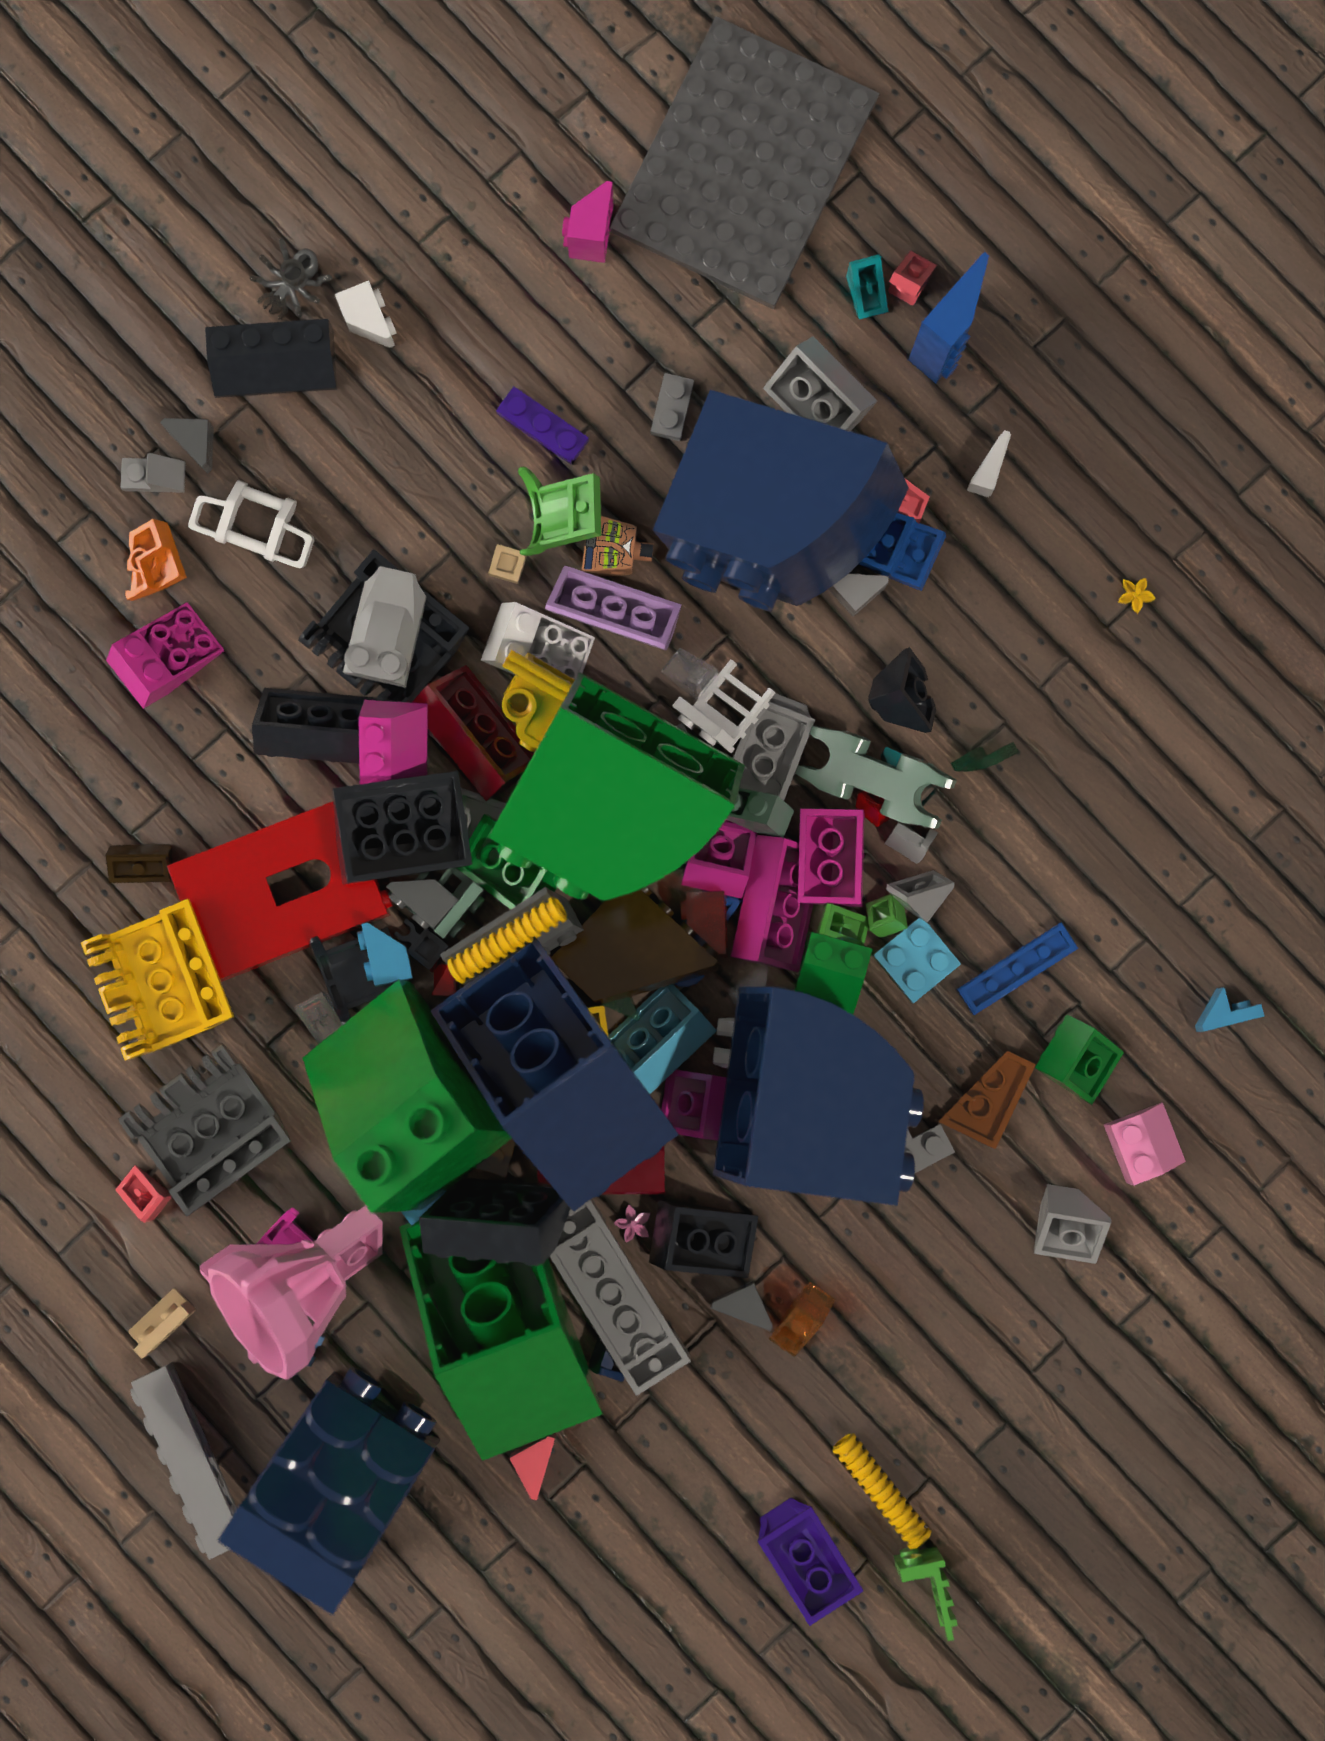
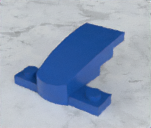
[859,513,946,591]

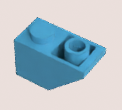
[357,923,413,987]

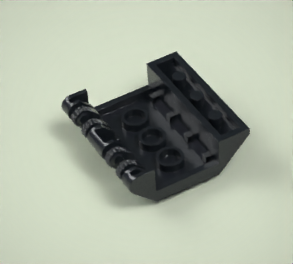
[298,549,470,703]

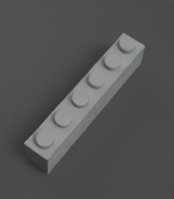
[130,1362,237,1560]

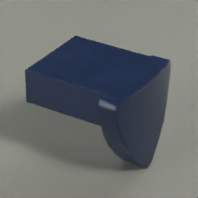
[588,1337,625,1382]

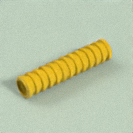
[448,896,567,984]
[832,1433,932,1549]

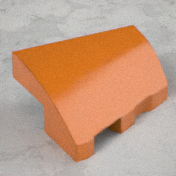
[125,519,187,601]

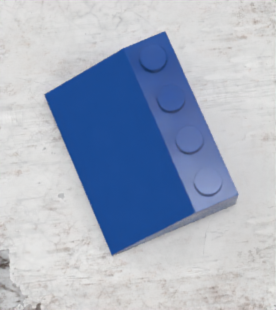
[908,251,989,383]

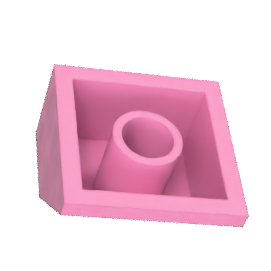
[1104,1103,1186,1185]

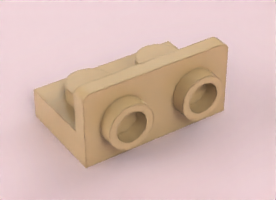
[129,1288,196,1359]

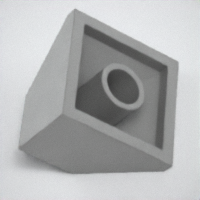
[1034,1184,1111,1264]

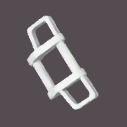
[188,480,314,568]

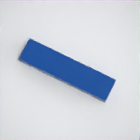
[956,922,1079,1015]

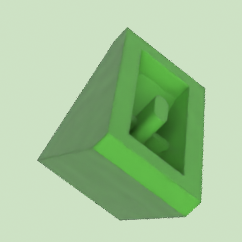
[817,903,869,946]

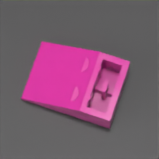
[106,602,224,709]

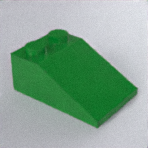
[457,814,557,909]
[794,932,872,1014]

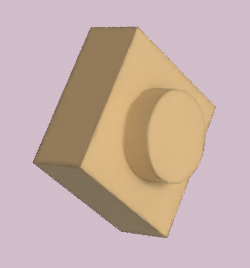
[488,544,527,584]

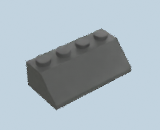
[440,887,584,986]

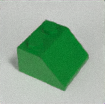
[1035,1015,1124,1105]

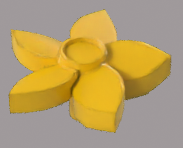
[1118,578,1156,614]

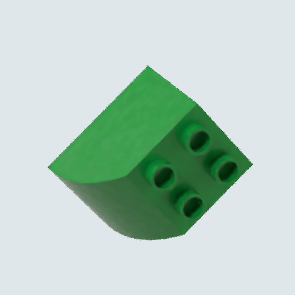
[488,672,745,901]

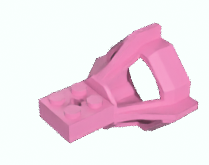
[200,1205,383,1380]

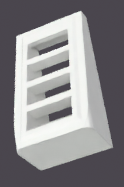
[967,430,1011,497]

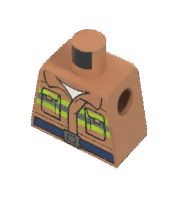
[582,516,654,577]

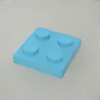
[873,918,961,1004]

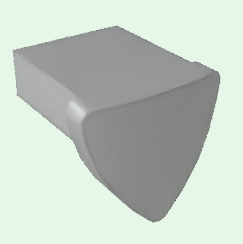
[884,822,938,864]

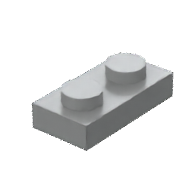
[650,373,694,441]

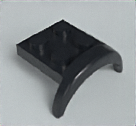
[310,927,409,1025]

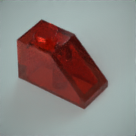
[681,891,728,958]

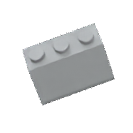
[763,336,877,431]

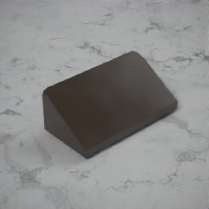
[105,844,172,883]

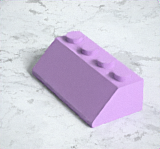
[545,565,682,651]

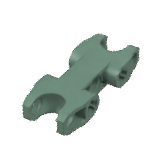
[795,726,957,829]

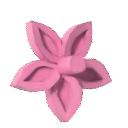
[614,1205,650,1243]

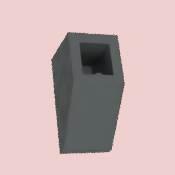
[386,879,458,930]

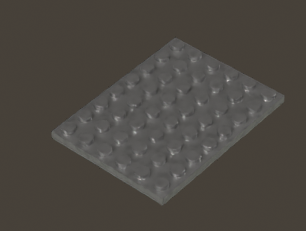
[610,16,879,310]

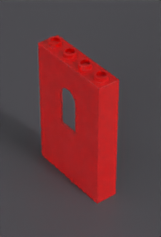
[167,801,393,982]

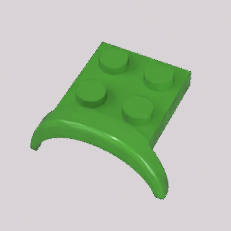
[518,467,601,556]

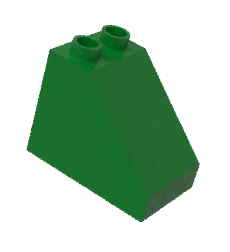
[302,979,512,1213]
[399,1181,603,1461]

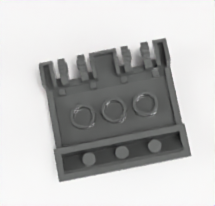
[119,1043,291,1217]

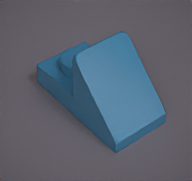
[1195,987,1264,1032]

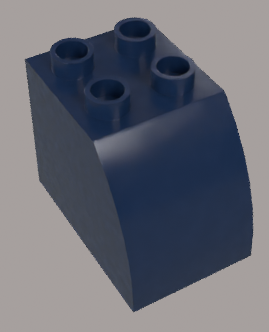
[653,390,909,611]
[713,987,924,1206]

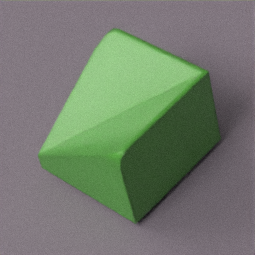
[866,894,908,938]

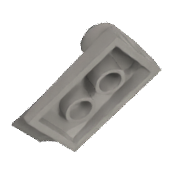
[343,566,427,687]
[734,693,815,801]

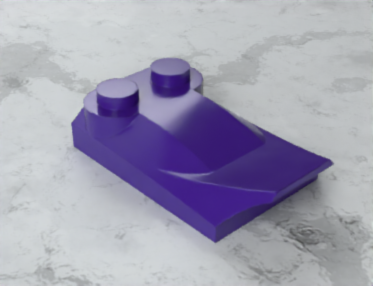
[758,1497,864,1626]

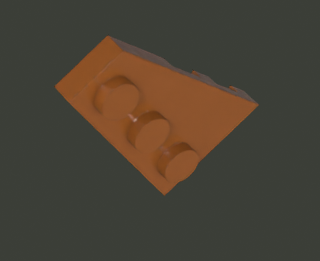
[938,1051,1036,1149]

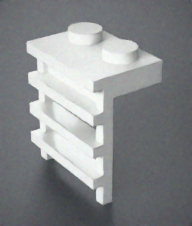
[672,659,775,753]

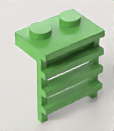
[893,1547,958,1641]

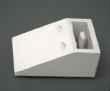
[481,602,595,679]

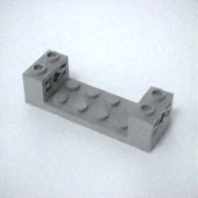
[550,1198,691,1396]

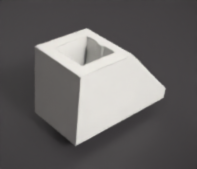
[335,281,397,348]

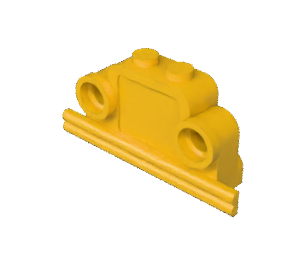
[502,649,575,752]

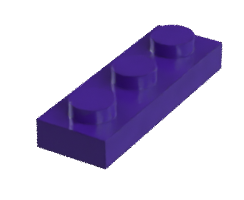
[496,386,589,465]

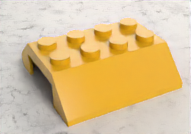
[81,899,234,1061]

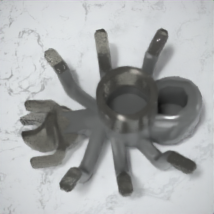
[250,238,332,321]

